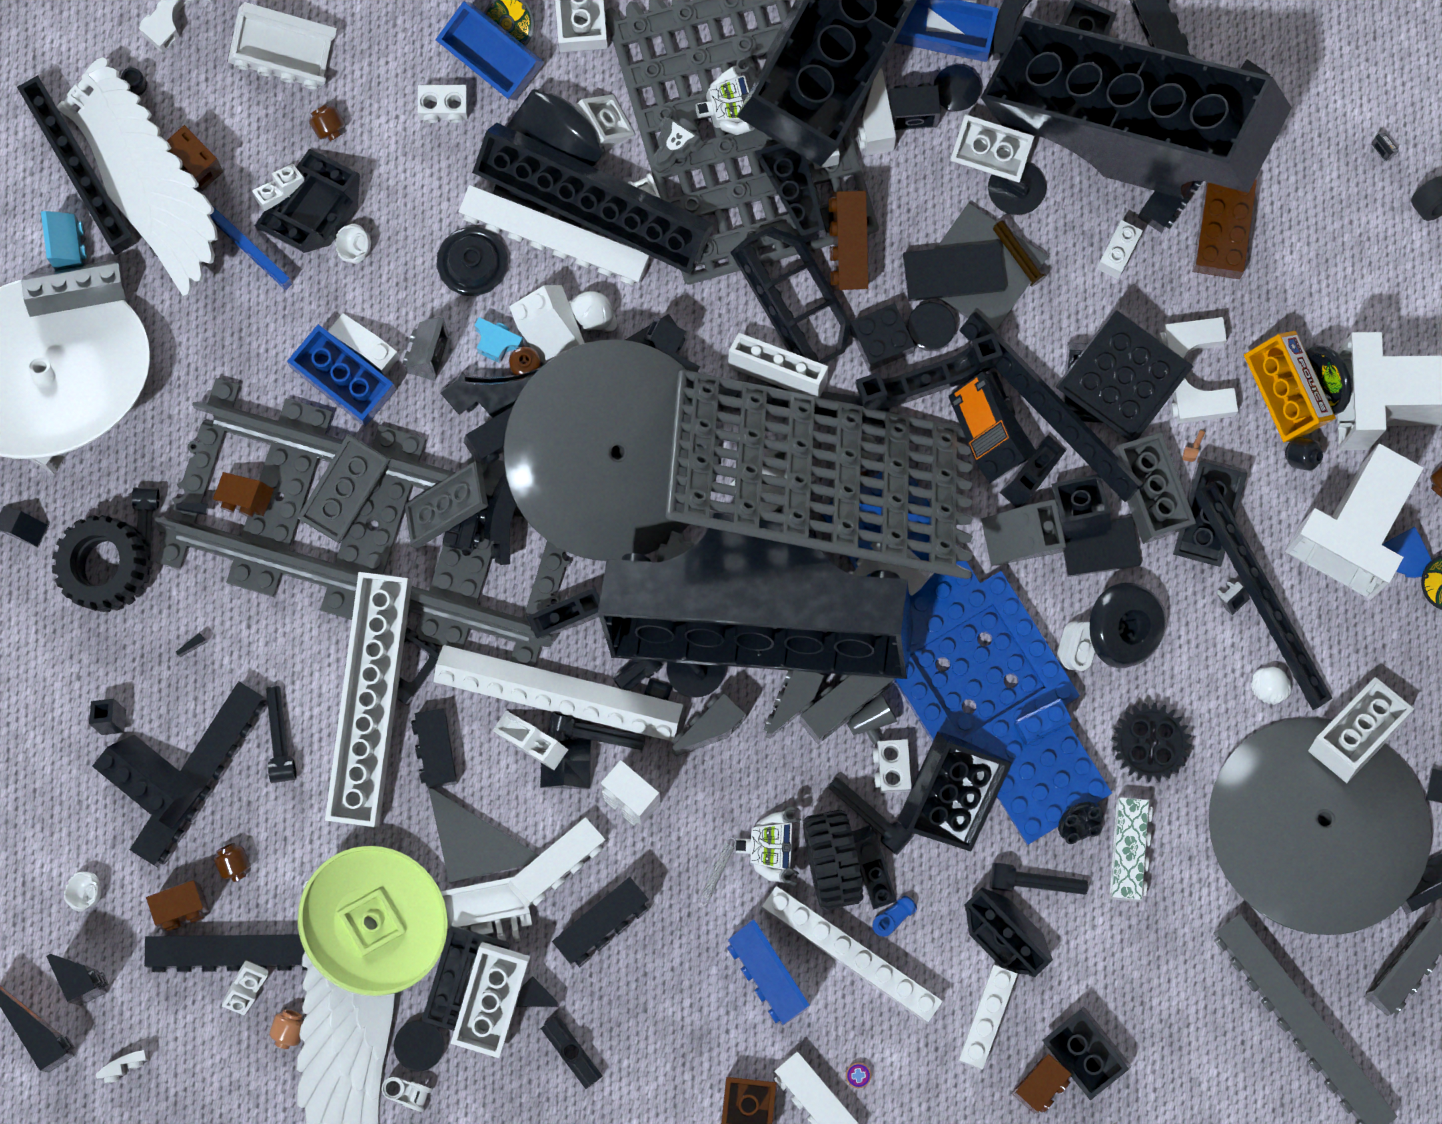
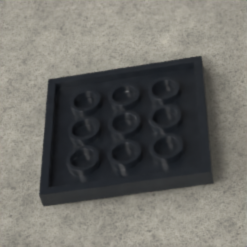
[1055,309,1194,442]

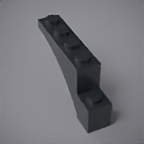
[644,317,701,373]
[440,365,544,418]

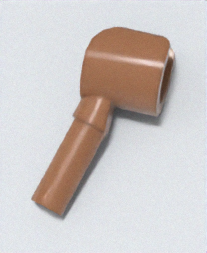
[1182,430,1205,462]

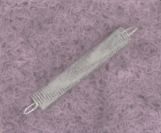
[699,838,736,905]

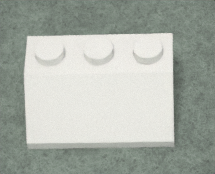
[950,114,1034,183]

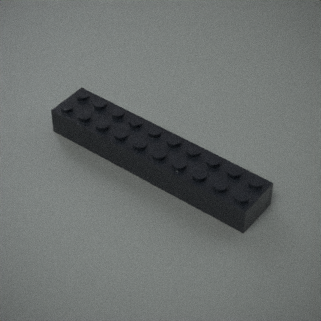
[472,122,714,274]

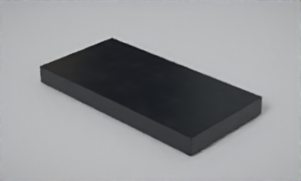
[903,242,1005,302]

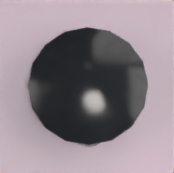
[934,65,981,112]
[1058,801,1104,845]

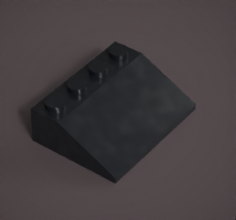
[897,731,1012,852]

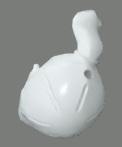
[569,291,617,332]

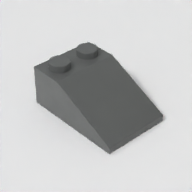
[403,317,449,381]

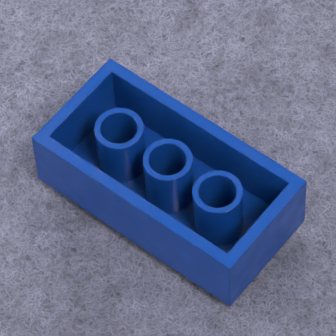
[287,324,396,427]

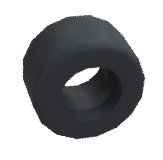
[1411,176,1442,221]

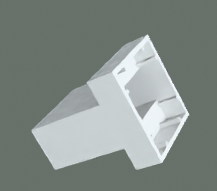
[1337,332,1442,451]
[1285,444,1423,600]

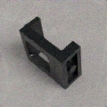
[397,627,440,706]

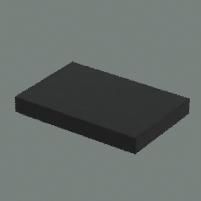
[1063,517,1141,577]

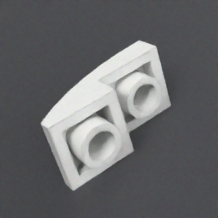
[252,163,304,211]
[222,961,268,1015]
[96,1050,149,1083]

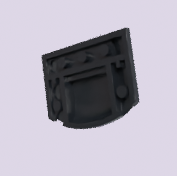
[506,89,605,167]
[422,925,510,1031]

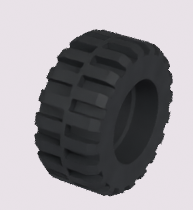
[52,515,152,612]
[803,810,863,910]

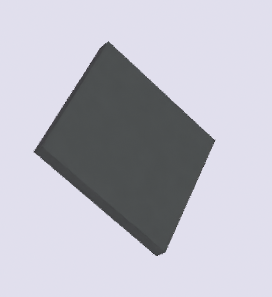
[936,203,1048,331]

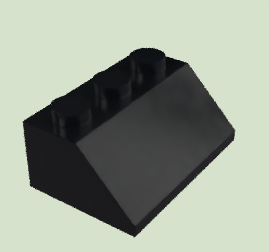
[46,954,109,1006]
[1042,1006,1132,1100]

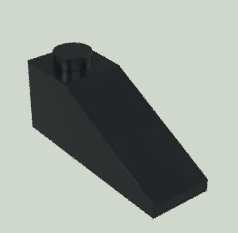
[999,435,1066,508]
[527,587,600,639]

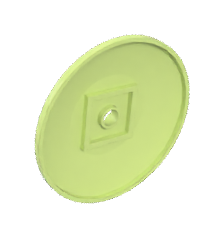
[298,846,448,996]

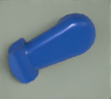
[872,896,917,937]

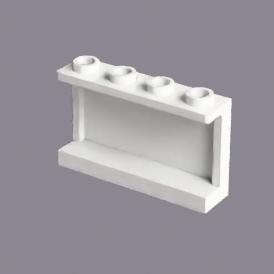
[228,2,337,90]

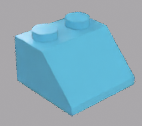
[41,211,87,270]

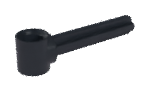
[132,487,160,583]
[266,686,297,784]
[547,712,645,750]
[828,777,914,855]
[989,863,1088,895]

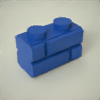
[1014,698,1072,746]

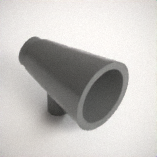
[847,693,898,744]

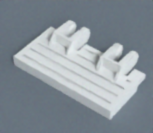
[441,877,533,942]

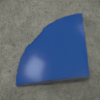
[1382,527,1432,578]

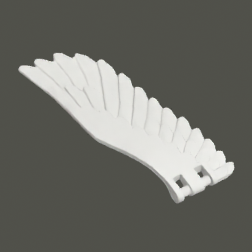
[57,57,218,296]
[297,880,395,1124]

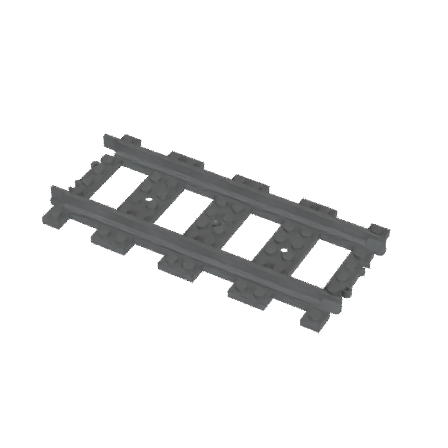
[154,378,570,668]

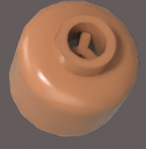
[269,1010,304,1049]

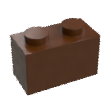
[213,472,274,517]

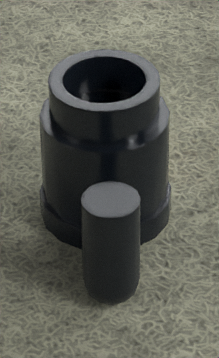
[121,67,147,96]

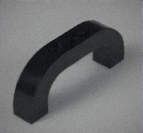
[855,333,1003,410]

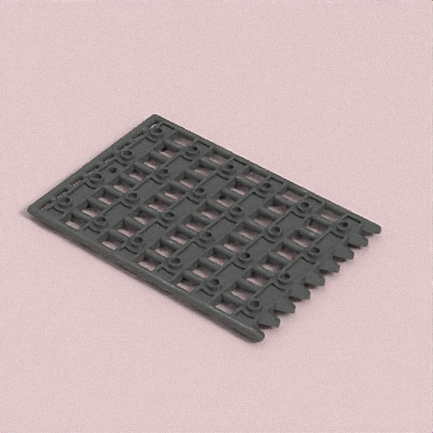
[605,0,879,285]
[665,370,973,579]

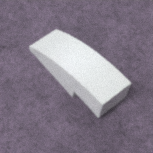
[492,711,568,770]

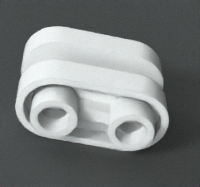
[1057,621,1095,671]

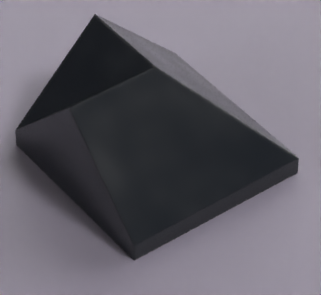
[540,739,591,789]

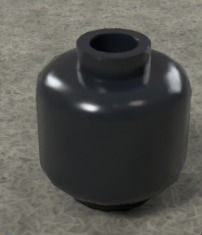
[1285,437,1323,471]

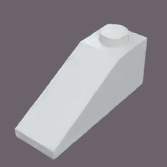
[328,314,399,376]

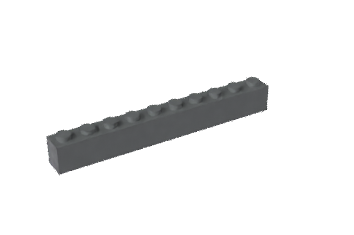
[1213,914,1398,1124]

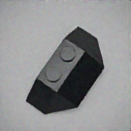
[964,887,1053,977]

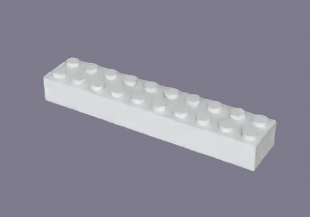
[325,572,412,827]

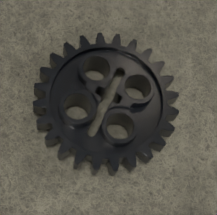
[1110,703,1192,784]

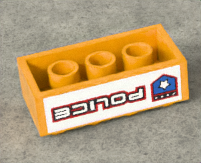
[1244,330,1336,443]

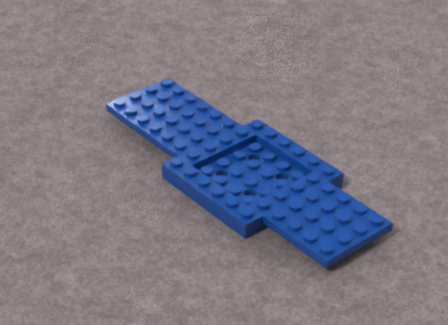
[821,472,1112,846]

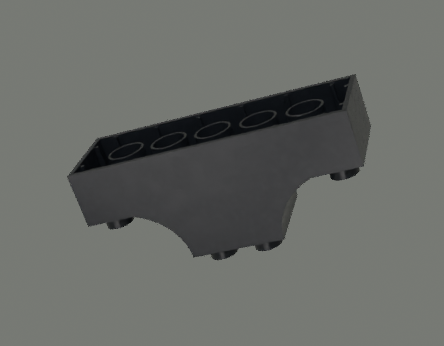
[736,0,917,167]
[980,16,1292,199]
[598,511,913,679]

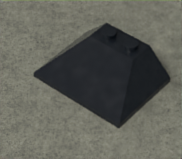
[254,149,360,253]

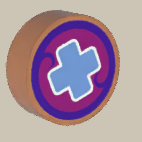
[846,1063,871,1089]

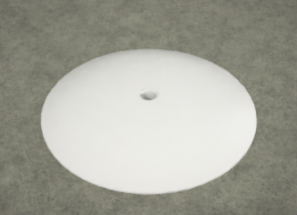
[0,280,150,459]

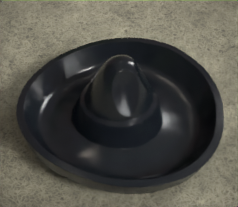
[1089,582,1166,668]

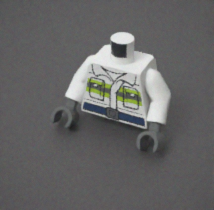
[696,57,754,135]
[736,807,801,886]

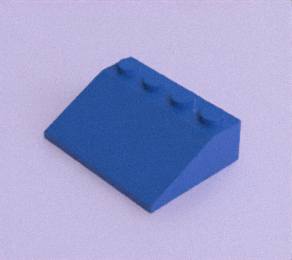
[727,920,810,1026]

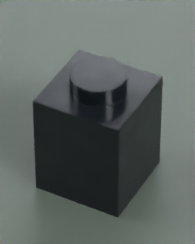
[89,698,126,735]

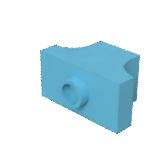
[474,317,523,363]

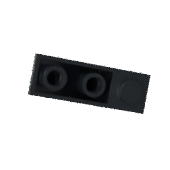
[852,825,897,910]

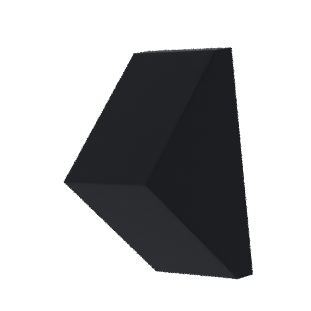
[0,506,48,547]
[516,976,558,1007]

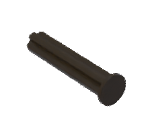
[993,220,1047,287]

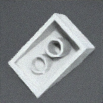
[857,68,896,156]
[509,285,585,365]

